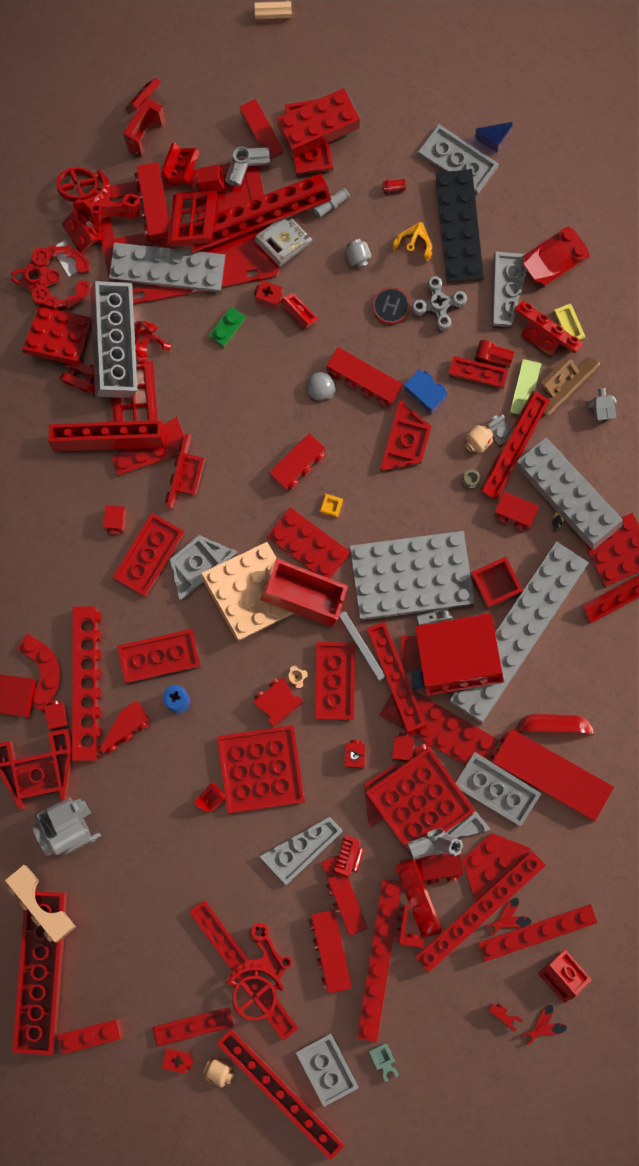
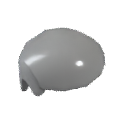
[306,372,336,401]

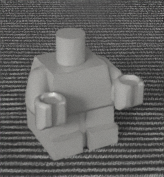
[586,388,617,420]

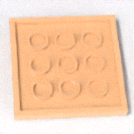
[200,542,295,642]

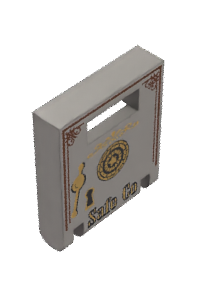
[255,216,313,267]

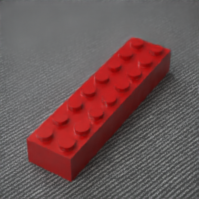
[12,891,68,1055]

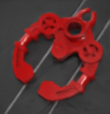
[11,245,89,310]

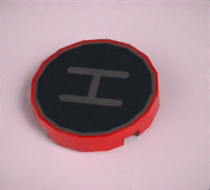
[373,287,410,325]

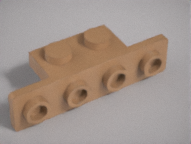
[540,357,600,416]

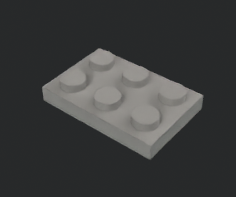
[296,1034,359,1107]

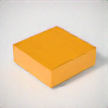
[319,494,343,518]

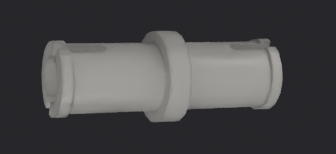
[313,188,350,218]

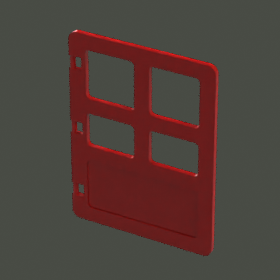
[97,163,279,305]

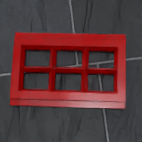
[167,189,217,246]
[111,361,158,422]

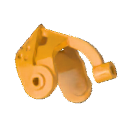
[392,222,432,262]

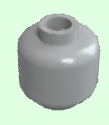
[344,239,372,268]

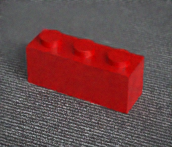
[269,433,326,492]
[58,1019,123,1054]

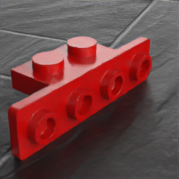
[514,301,583,356]
[165,433,205,509]
[322,855,367,935]

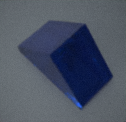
[475,122,513,153]

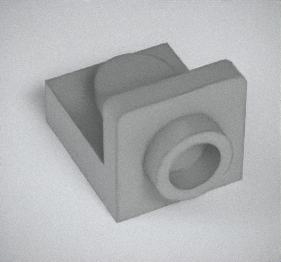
[487,415,511,447]

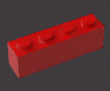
[134,162,170,242]
[326,347,403,407]
[309,909,352,993]

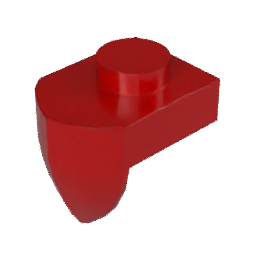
[195,783,226,812]

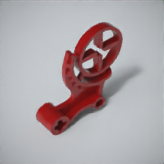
[57,167,140,225]
[225,923,292,1021]

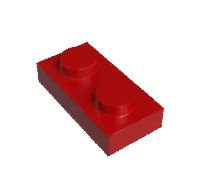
[280,293,318,329]

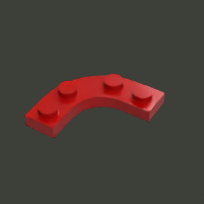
[17,633,61,713]

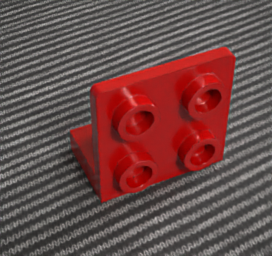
[395,904,424,948]

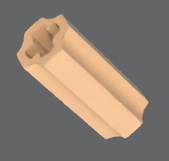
[255,1,292,19]

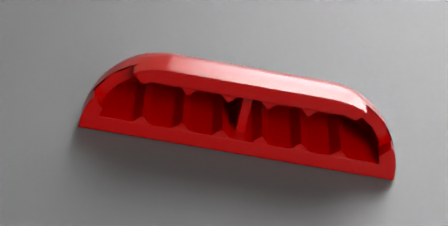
[516,714,594,735]

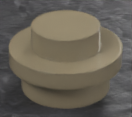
[462,469,481,489]

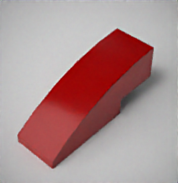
[239,98,283,159]

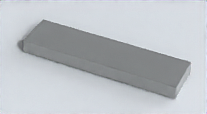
[339,611,385,682]

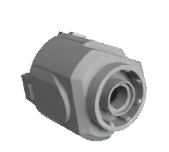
[32,797,102,857]

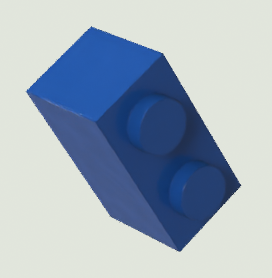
[404,369,447,415]

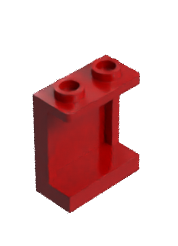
[123,97,166,156]

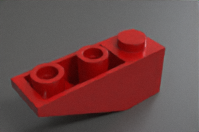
[100,700,152,754]

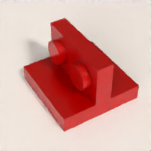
[538,949,592,1004]

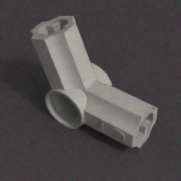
[225,147,270,187]
[407,829,463,860]

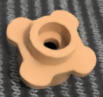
[285,666,308,688]

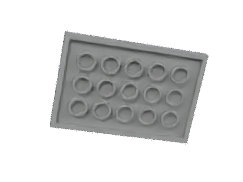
[350,531,475,620]

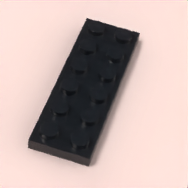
[435,169,484,283]

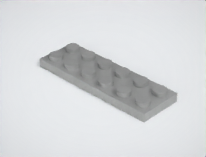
[109,243,225,292]

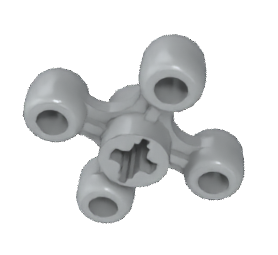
[412,276,467,331]

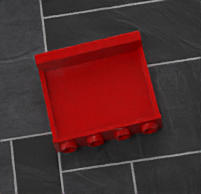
[415,613,504,696]

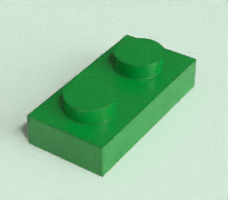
[209,307,246,348]

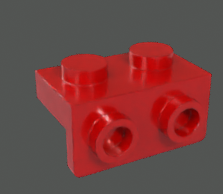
[161,142,199,183]
[62,210,104,253]

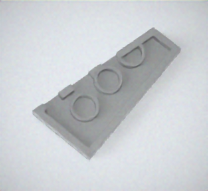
[492,251,527,327]
[259,817,343,885]

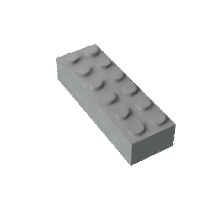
[90,281,137,398]
[517,438,623,550]

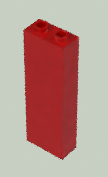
[490,728,614,822]

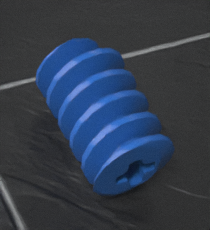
[163,685,190,714]

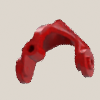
[134,321,171,362]

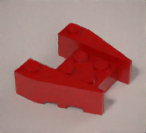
[0,729,72,810]

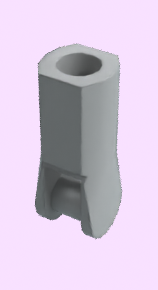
[416,609,453,626]

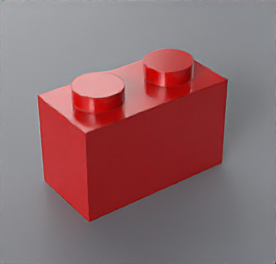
[494,491,539,531]

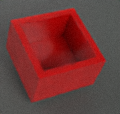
[471,556,523,610]

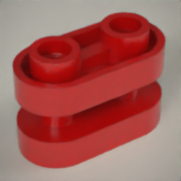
[59,360,95,395]

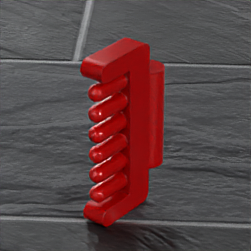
[333,835,364,877]

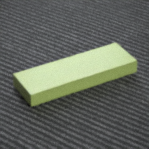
[510,359,541,416]

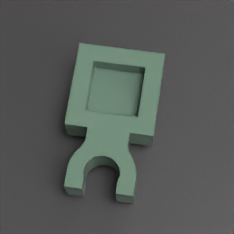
[369,1043,399,1082]

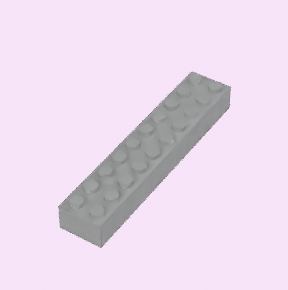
[449,541,589,725]

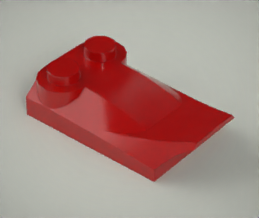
[522,226,590,287]

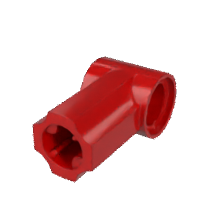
[474,340,515,368]

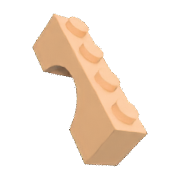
[5,865,76,943]

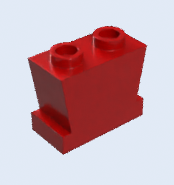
[253,677,303,728]

